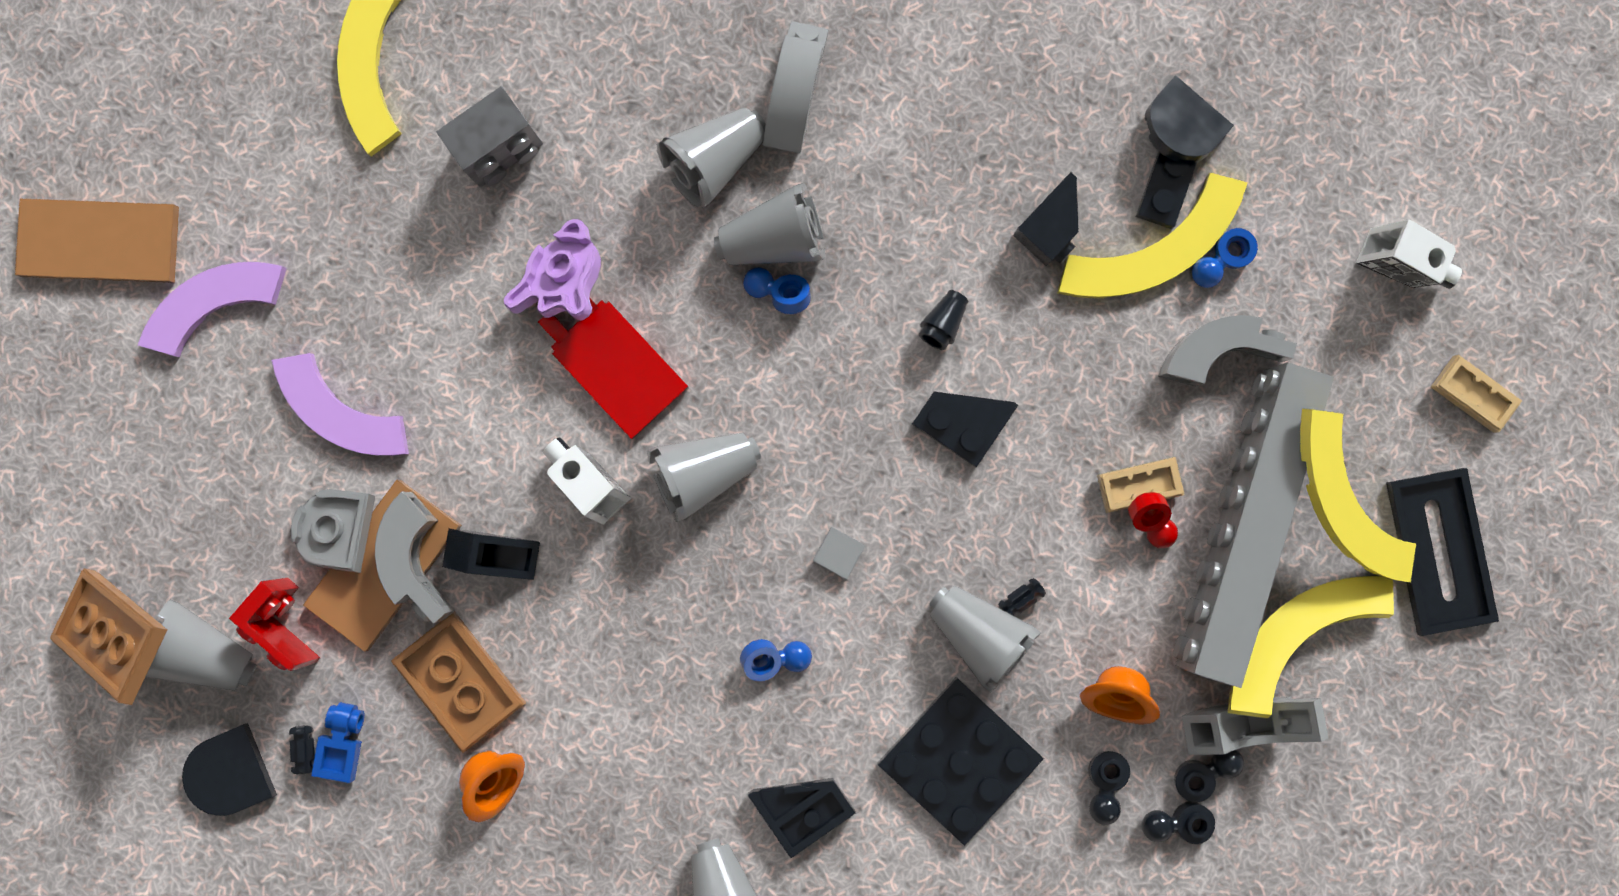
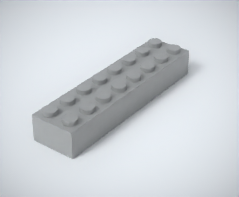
[1173,362,1334,688]

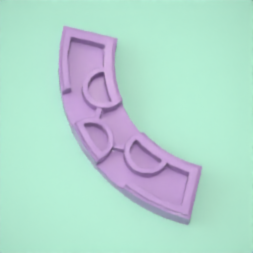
[138,262,287,357]
[272,353,409,456]

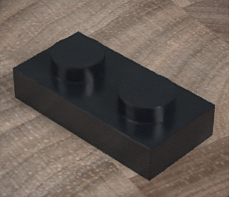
[1135,151,1197,229]

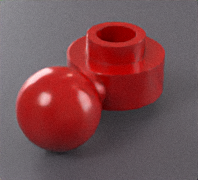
[1128,492,1178,549]

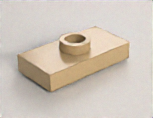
[1431,355,1522,433]
[1097,457,1185,513]

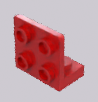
[229,577,320,671]

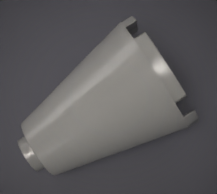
[656,108,766,208]
[714,183,826,265]
[647,433,761,522]
[929,586,1041,693]
[146,599,257,691]
[691,838,757,896]

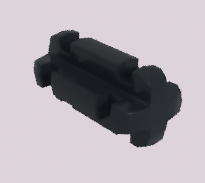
[998,578,1046,616]
[289,725,315,775]

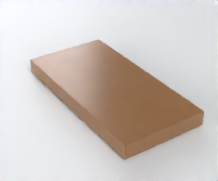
[15,198,179,283]
[303,479,462,652]
[50,568,168,705]

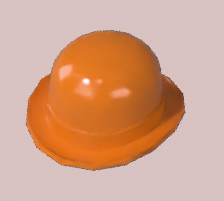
[1080,666,1160,725]
[459,751,525,823]

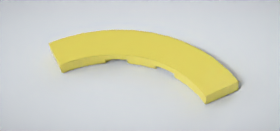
[337,0,402,157]
[1057,173,1248,298]
[1300,408,1416,583]
[1228,576,1394,718]

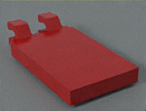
[538,297,689,439]

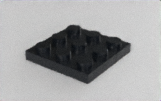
[877,677,1044,846]

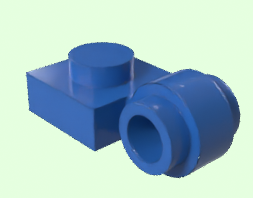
[311,702,365,783]

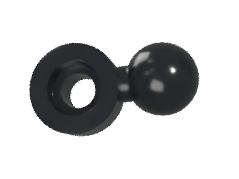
[1174,750,1244,802]
[1088,751,1130,825]
[1142,802,1215,844]

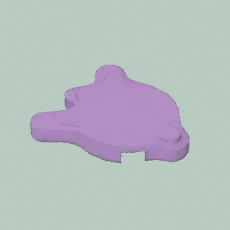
[504,219,601,321]

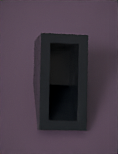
[1013,172,1079,266]
[442,528,540,580]

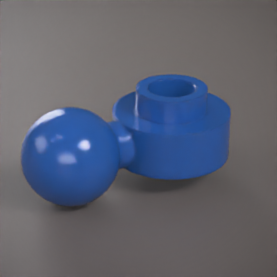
[1192,228,1258,288]
[743,267,811,314]
[740,639,812,682]

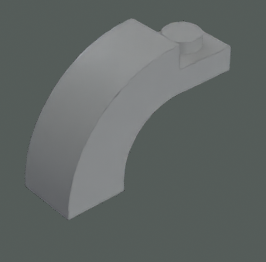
[763,21,829,154]
[1158,315,1297,387]
[375,491,455,624]
[1182,696,1328,755]

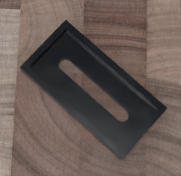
[1386,468,1499,636]

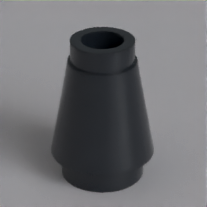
[918,290,969,350]

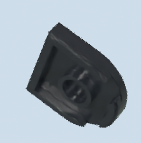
[1145,75,1234,162]
[182,723,277,816]

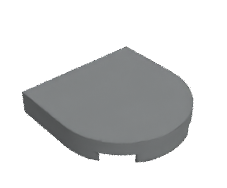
[291,489,375,573]

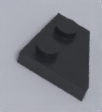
[912,391,1018,467]
[748,778,856,858]

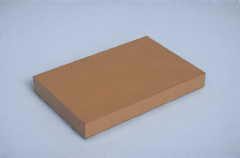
[391,611,526,753]

